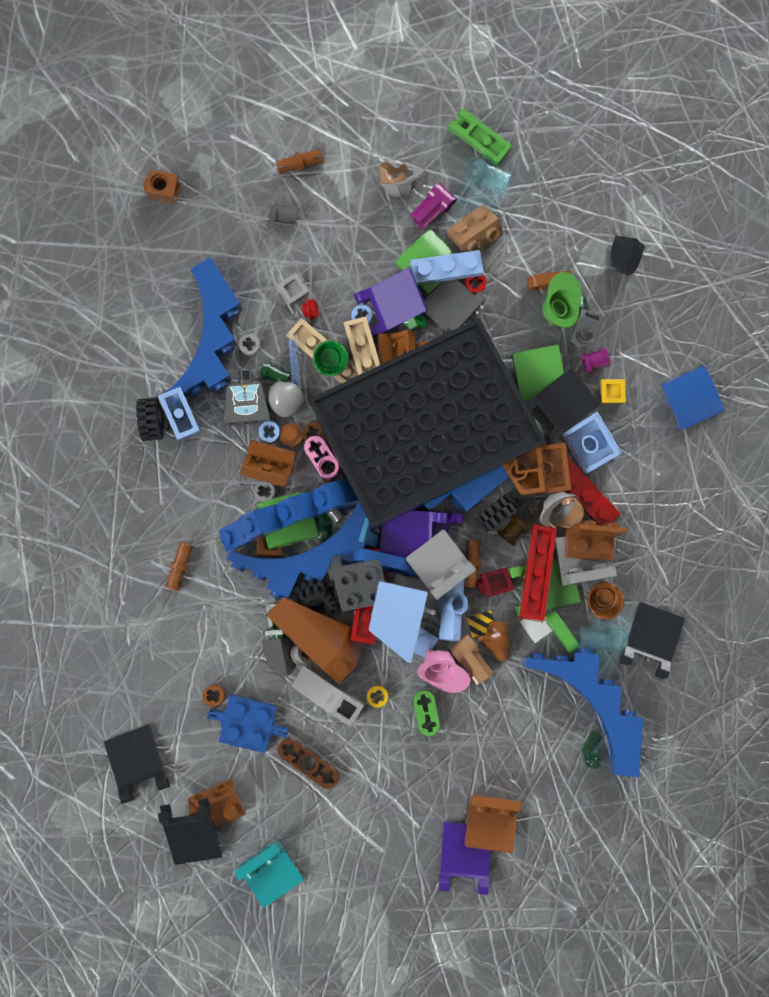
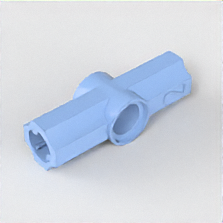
[436,580,468,641]

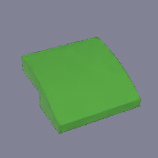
[395,229,455,296]
[511,345,564,402]
[257,491,319,549]

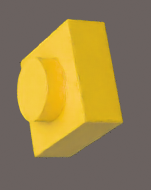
[600,379,626,404]

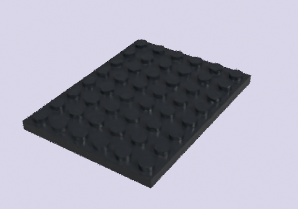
[308,318,547,529]

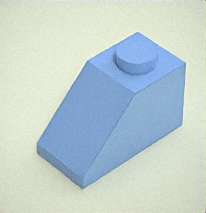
[158,387,200,442]

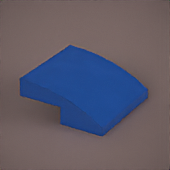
[661,366,725,430]

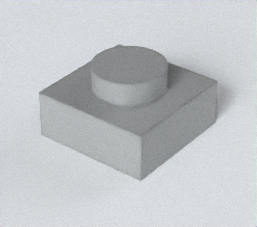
[277,273,310,306]

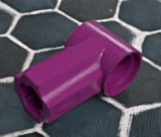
[410,182,457,230]

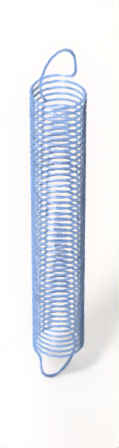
[288,333,301,389]

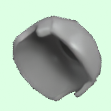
[266,381,304,417]

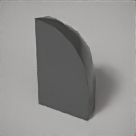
[262,636,297,676]

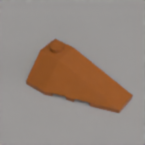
[266,597,364,684]

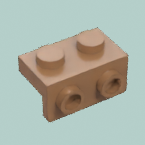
[446,204,503,253]

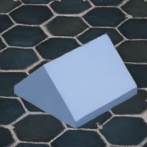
[562,412,622,474]

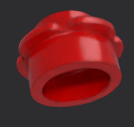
[302,298,319,320]

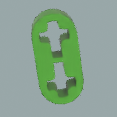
[545,609,579,654]
[413,690,440,736]

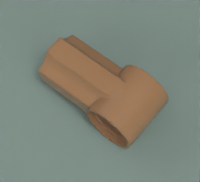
[448,634,493,685]

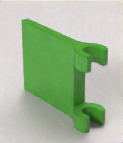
[508,559,581,616]

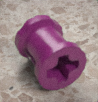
[580,347,610,374]

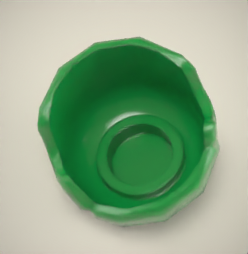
[313,340,349,377]

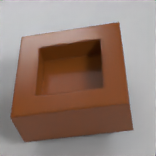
[256,537,282,558]

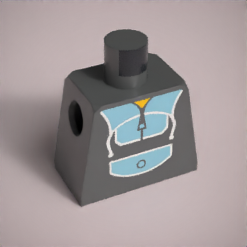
[224,370,272,426]

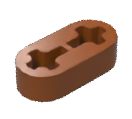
[527,271,571,291]

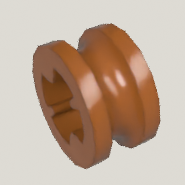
[202,684,225,707]

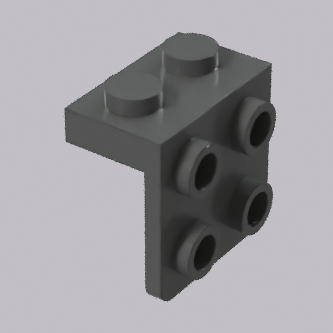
[424,279,486,333]
[328,555,385,612]

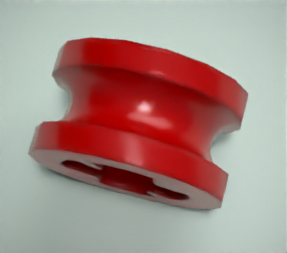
[465,275,487,295]

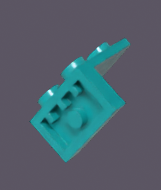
[234,839,303,908]

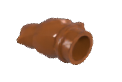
[478,621,511,661]

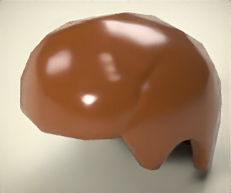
[587,582,624,620]

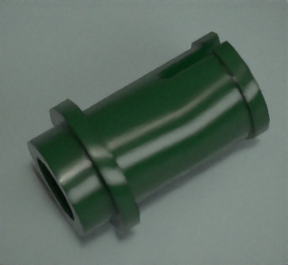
[259,362,291,382]

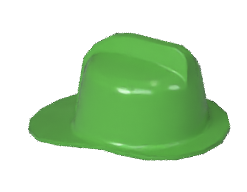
[542,272,581,328]

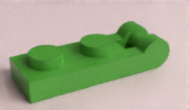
[447,109,512,166]

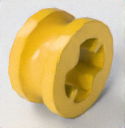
[367,685,388,708]

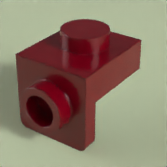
[477,567,514,598]

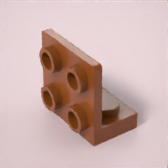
[565,521,627,562]
[464,795,521,853]

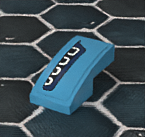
[358,518,382,548]

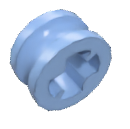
[351,305,372,324]
[259,421,280,444]

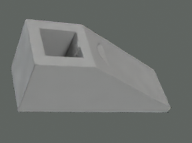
[291,666,364,727]

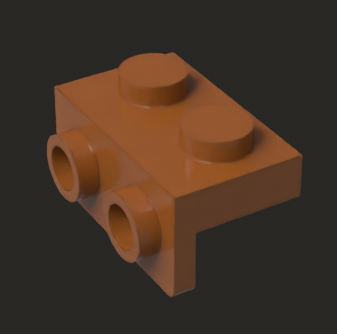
[377,330,415,365]
[240,440,296,487]
[188,779,246,828]

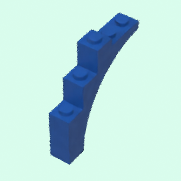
[163,257,242,398]
[419,466,509,513]
[218,479,359,552]
[227,503,367,599]
[523,648,643,777]

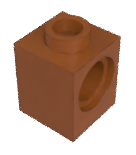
[144,170,181,204]

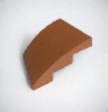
[503,443,572,495]

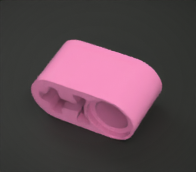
[304,436,340,480]

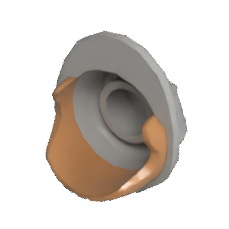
[379,162,424,197]
[540,491,584,529]

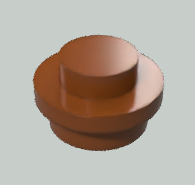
[279,423,303,447]

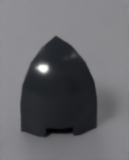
[610,236,645,275]

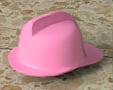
[417,649,471,693]

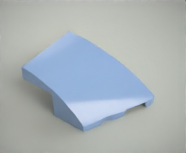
[368,581,428,663]

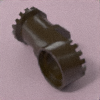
[498,502,539,546]

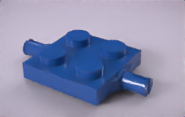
[207,694,289,753]

